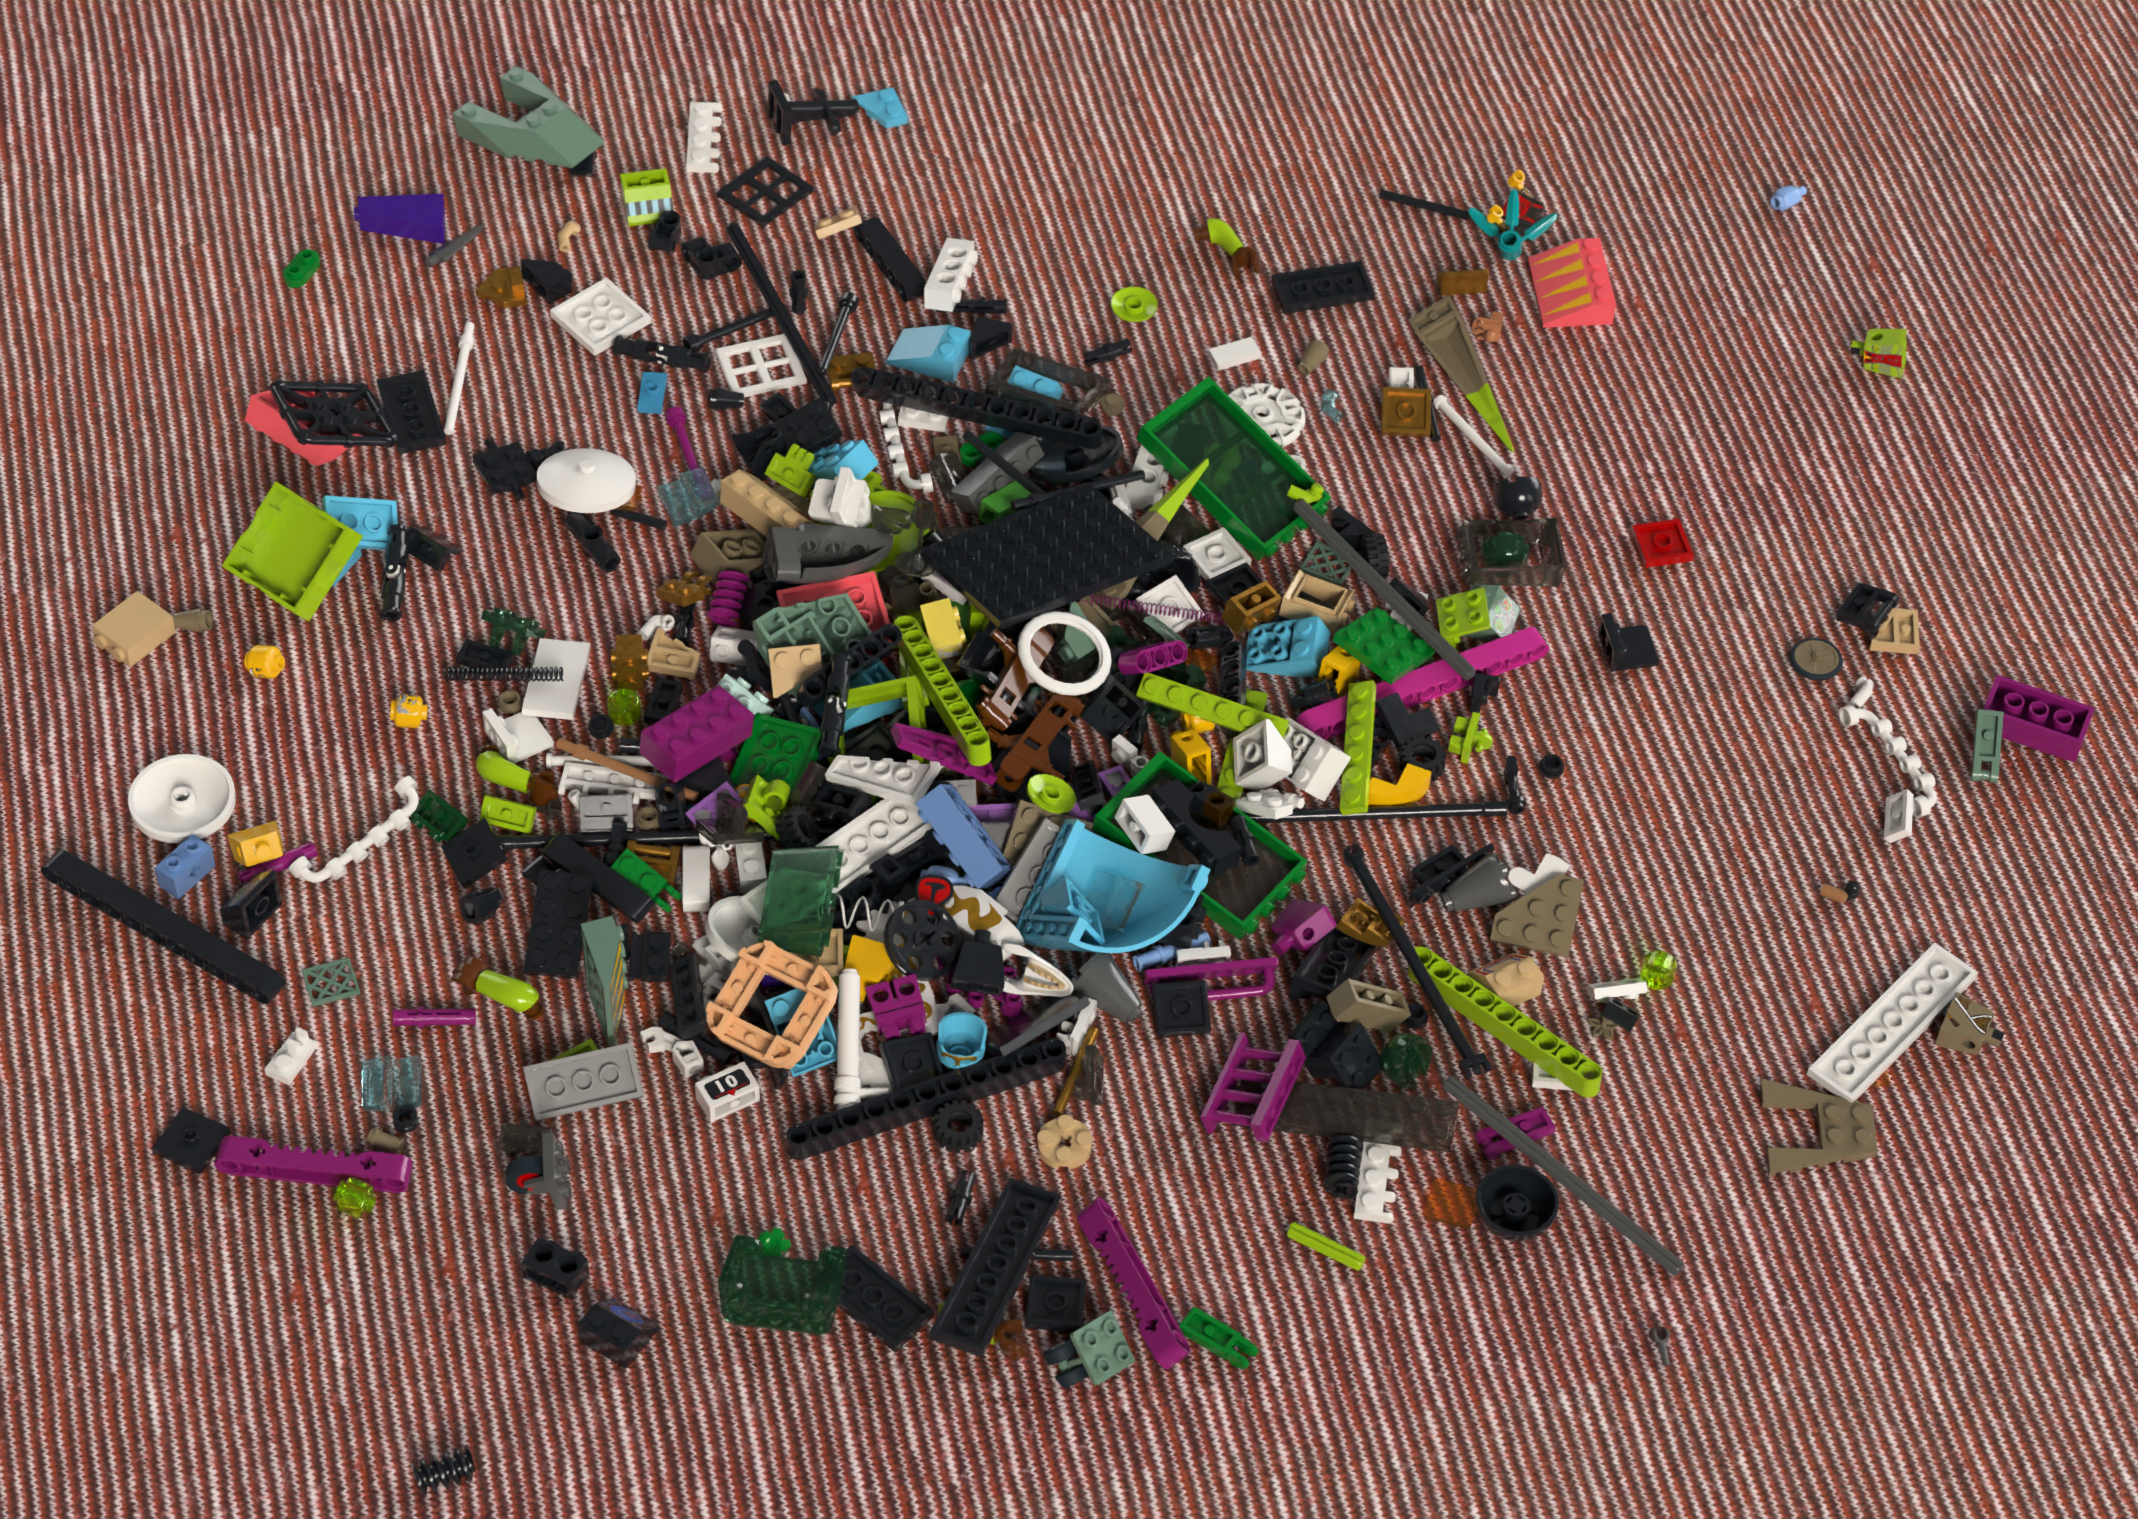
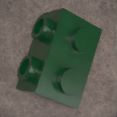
[409,789,469,843]

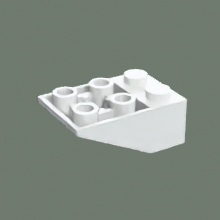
[1284,717,1351,802]

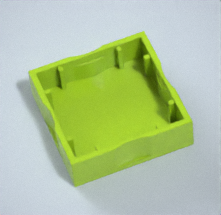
[222,481,363,621]

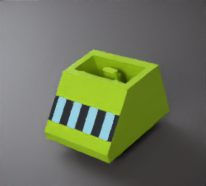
[620,168,674,226]

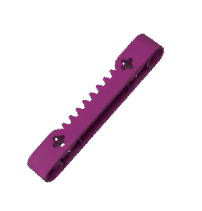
[214,1136,414,1193]
[1076,1197,1191,1370]

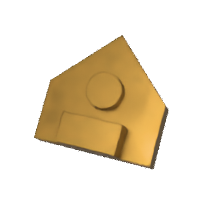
[476,266,527,308]

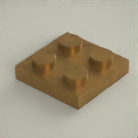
[1381,387,1431,438]

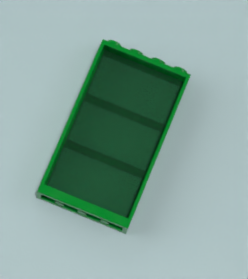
[1136,376,1331,561]

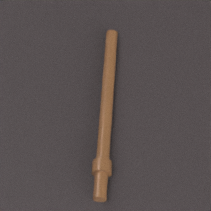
[556,738,699,802]

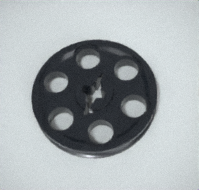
[884,900,962,981]

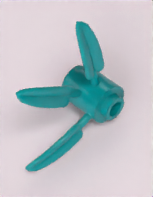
[1468,189,1557,260]

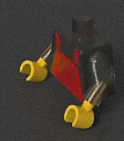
[1487,170,1554,241]

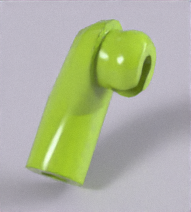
[1286,483,1324,504]

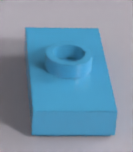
[637,372,667,414]

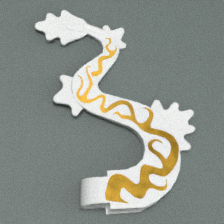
[834,886,1025,1093]

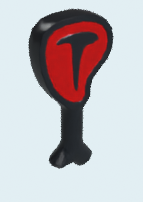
[914,875,954,947]

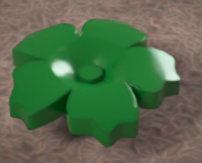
[758,1227,792,1262]

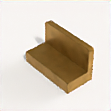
[1436,269,1489,296]

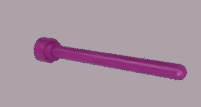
[665,407,709,501]

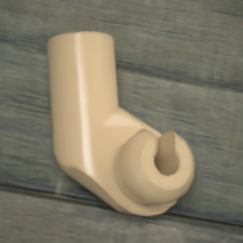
[557,221,581,252]

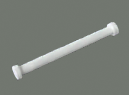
[1433,395,1514,478]
[546,753,654,769]

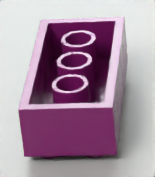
[1983,675,2095,763]
[639,685,754,783]

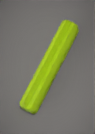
[1287,1222,1366,1271]

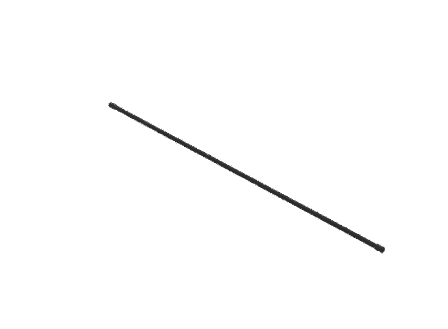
[496,801,1507,851]

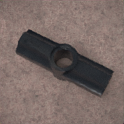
[565,512,621,573]

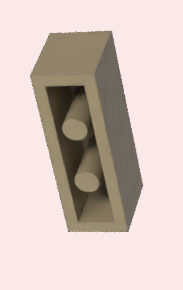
[1326,979,1411,1032]

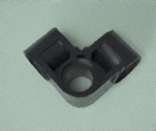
[681,236,742,280]

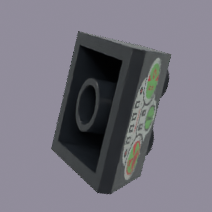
[220,870,283,940]

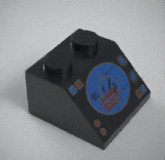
[578,1298,660,1369]

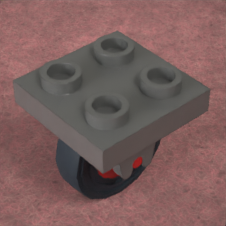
[505,1132,572,1210]

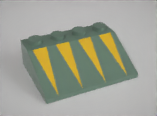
[580,916,628,1047]

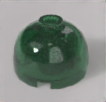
[1481,532,1531,577]
[1381,1033,1432,1089]

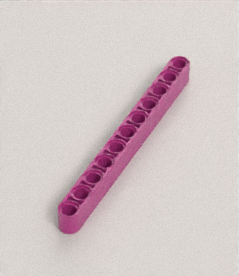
[1296,627,1549,740]

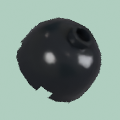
[1493,476,1543,520]

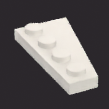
[825,755,941,808]

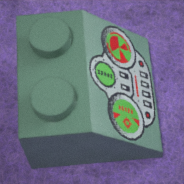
[1463,579,1520,642]
[1053,601,1097,670]

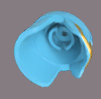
[937,1012,987,1071]

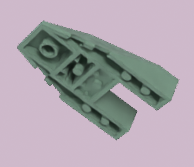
[452,66,604,168]

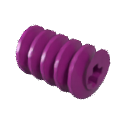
[707,571,749,628]

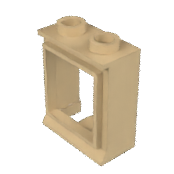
[1279,569,1356,635]

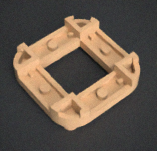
[706,940,838,1069]

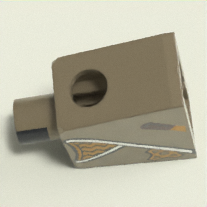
[1935,992,2005,1055]

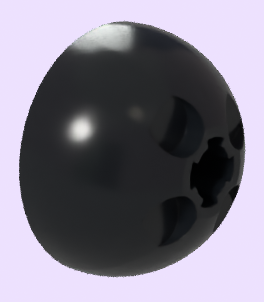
[739,579,799,632]
[1476,1165,1559,1242]

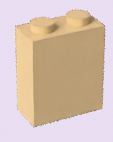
[92,591,176,668]

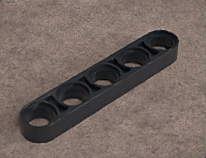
[1220,640,1247,738]

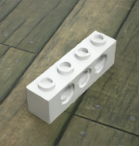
[924,238,978,312]
[1125,426,1178,511]

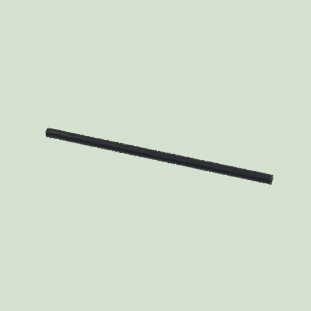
[962,430,1152,586]

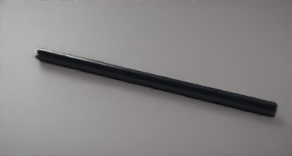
[726,222,837,407]

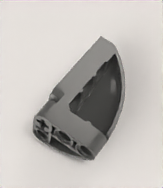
[763,523,894,584]

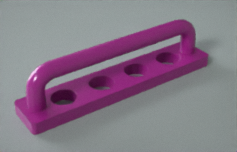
[1143,957,1279,1001]

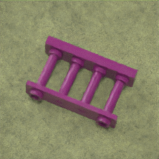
[1200,1032,1306,1143]

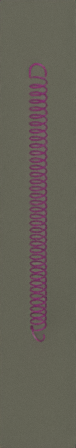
[1081,594,1262,625]

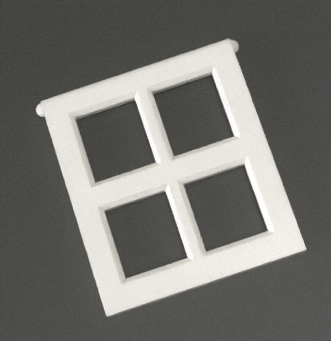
[715,334,807,397]

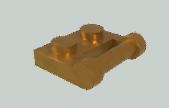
[827,352,876,392]
[627,840,681,888]

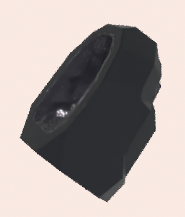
[459,887,504,924]

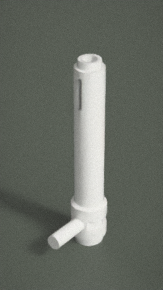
[834,969,889,1110]

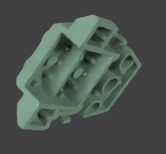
[753,593,872,709]

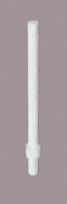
[444,322,475,435]

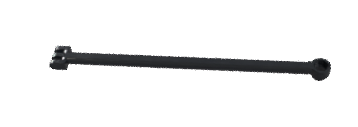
[1343,844,1492,1079]

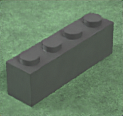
[950,431,1044,515]

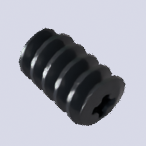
[1323,1135,1362,1199]
[410,1445,476,1497]

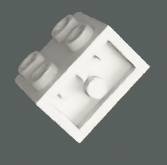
[482,708,554,764]

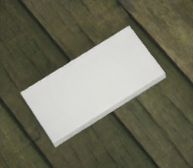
[522,638,591,720]

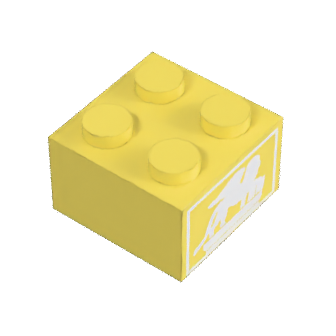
[920,598,967,659]

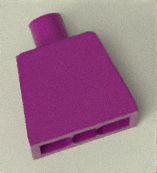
[1271,898,1337,955]

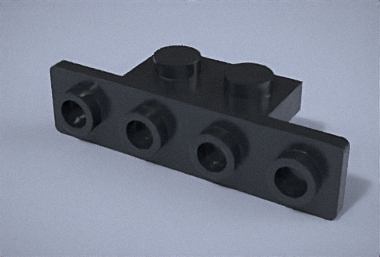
[1407,843,1495,908]
[736,986,789,1089]

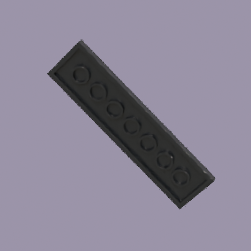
[929,1177,1062,1358]

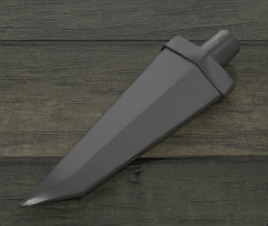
[425,223,484,268]

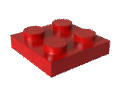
[1631,519,1694,568]

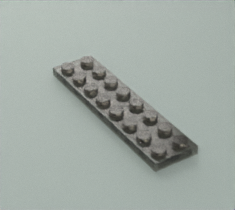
[1233,1080,1459,1152]

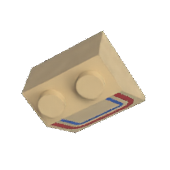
[1467,953,1544,1006]

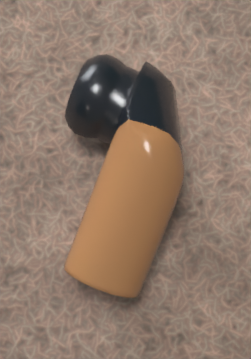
[1820,881,1860,903]

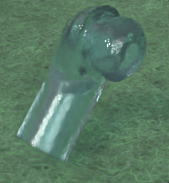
[1320,390,1343,423]

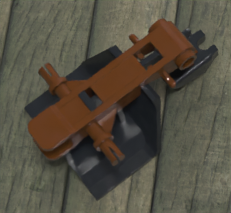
[947,627,1054,736]
[976,691,1085,803]

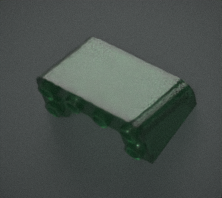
[758,845,844,957]

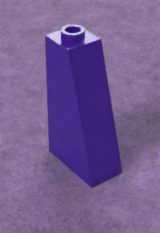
[354,194,445,244]

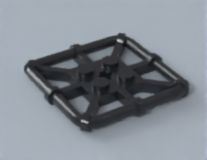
[270,380,398,448]

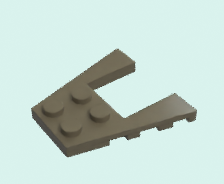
[1759,1079,1878,1177]

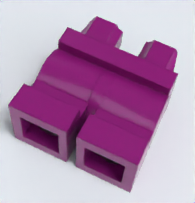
[865,974,927,1041]

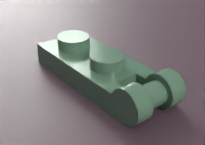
[1970,709,2004,784]

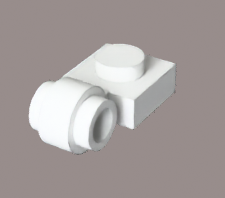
[1111,734,1149,777]

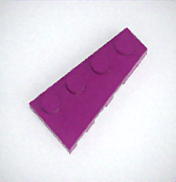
[890,722,997,785]

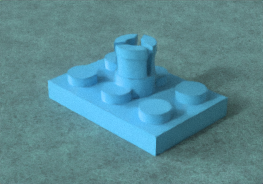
[322,495,398,550]

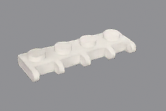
[686,102,722,173]
[558,762,668,807]
[1354,1121,1404,1223]

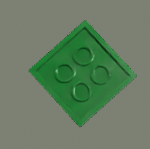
[1332,607,1435,685]
[730,713,822,804]

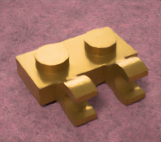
[655,570,715,607]

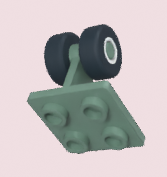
[1043,1311,1135,1388]

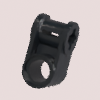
[648,210,682,255]
[655,779,691,831]

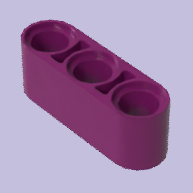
[1118,640,1188,675]

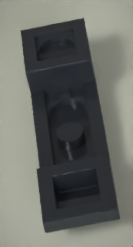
[869,828,949,884]

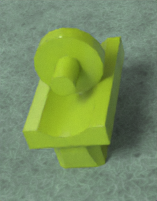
[1448,712,1493,764]

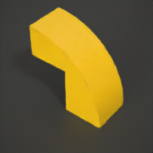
[1368,763,1432,807]

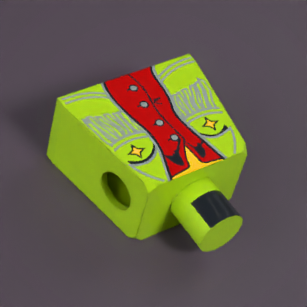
[1851,329,1907,378]

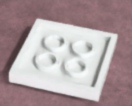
[550,277,651,356]

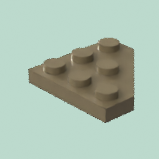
[1002,799,1093,878]
[1490,874,1584,958]

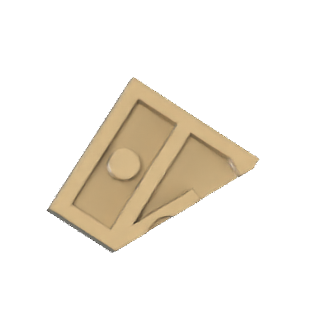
[814,205,862,240]
[1870,608,1920,654]
[644,628,701,679]
[768,644,822,698]

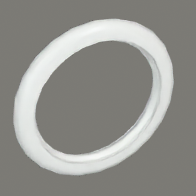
[1017,611,1112,696]

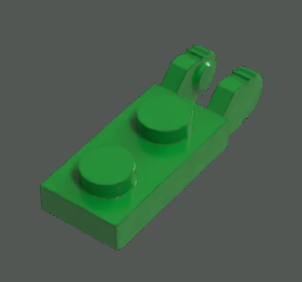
[610,848,683,913]
[1179,1306,1259,1370]

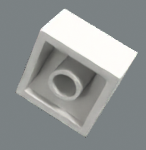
[1233,719,1292,792]

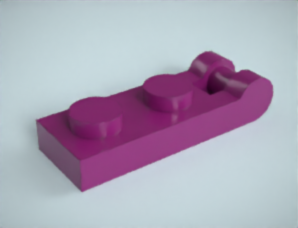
[1474,1106,1556,1160]

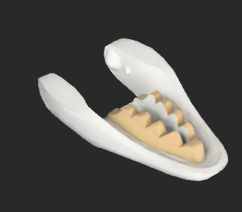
[1001,942,1073,997]

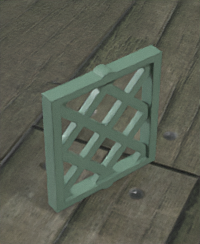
[1300,541,1352,586]
[1143,616,1190,648]
[301,957,361,1007]

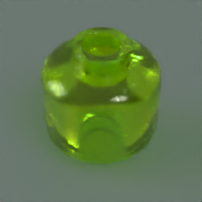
[607,688,641,726]
[1640,950,1677,990]
[333,1177,377,1218]

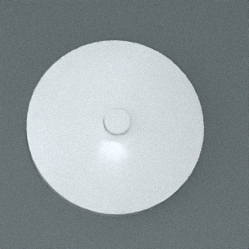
[537,448,636,513]
[128,754,236,843]
[705,896,805,975]

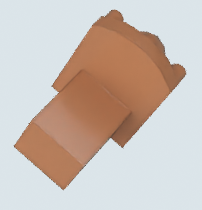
[1472,311,1504,343]

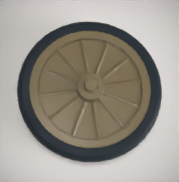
[1790,638,1843,680]

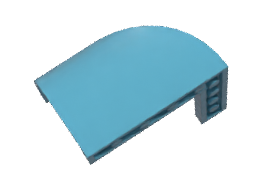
[1015,819,1210,953]

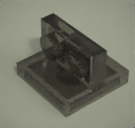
[696,792,764,845]

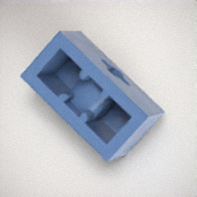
[155,834,216,900]

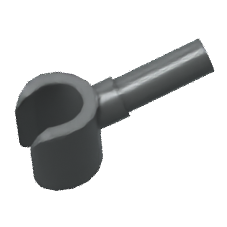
[1649,1327,1670,1366]

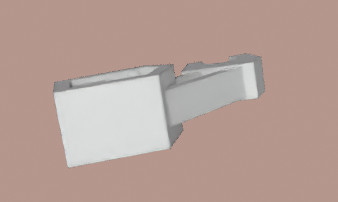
[640,1027,704,1079]

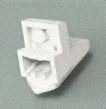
[808,467,873,528]

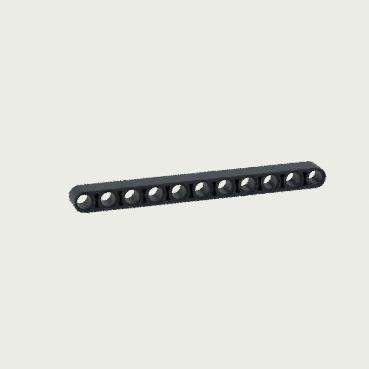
[851,367,1104,449]
[41,849,286,1005]
[786,1038,1066,1160]

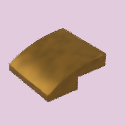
[1335,898,1406,947]

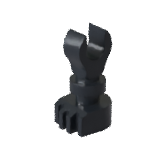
[525,441,569,473]
[602,822,627,867]

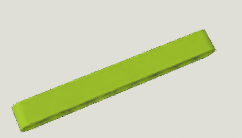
[894,615,991,766]
[1407,947,1602,1098]

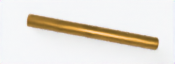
[1052,1026,1099,1117]

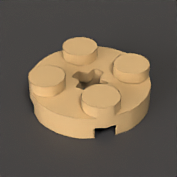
[1037,1115,1093,1169]

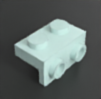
[716,674,774,716]

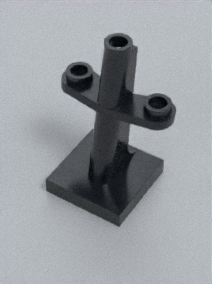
[767,80,859,145]

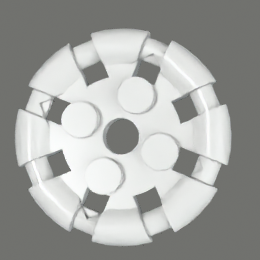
[1218,383,1306,451]

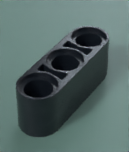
[808,878,884,932]

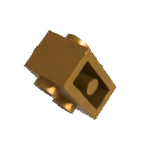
[1221,581,1282,635]
[611,634,649,692]

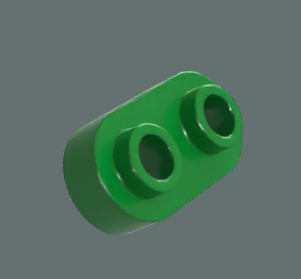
[283,249,320,288]
[960,432,1004,467]

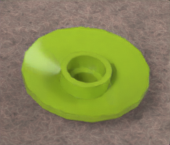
[1111,287,1158,322]
[1026,774,1077,814]

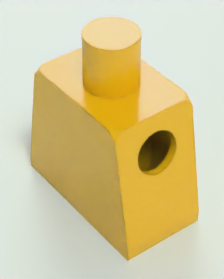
[1317,645,1361,702]
[1169,730,1212,786]
[227,820,283,867]
[844,935,898,1002]

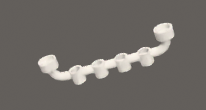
[879,391,934,493]
[1839,705,1937,818]
[288,776,419,883]

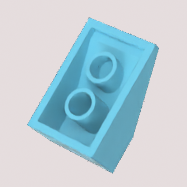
[886,325,971,383]
[1040,875,1105,946]

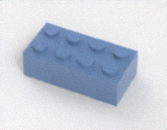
[915,784,1013,889]

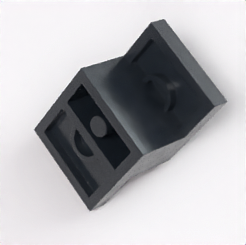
[1079,644,1147,744]
[1287,1001,1386,1100]

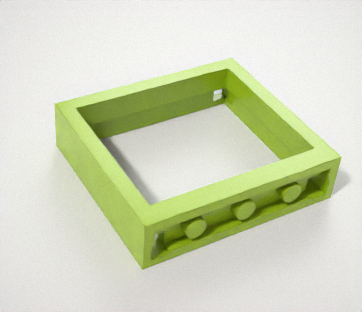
[828,675,930,791]

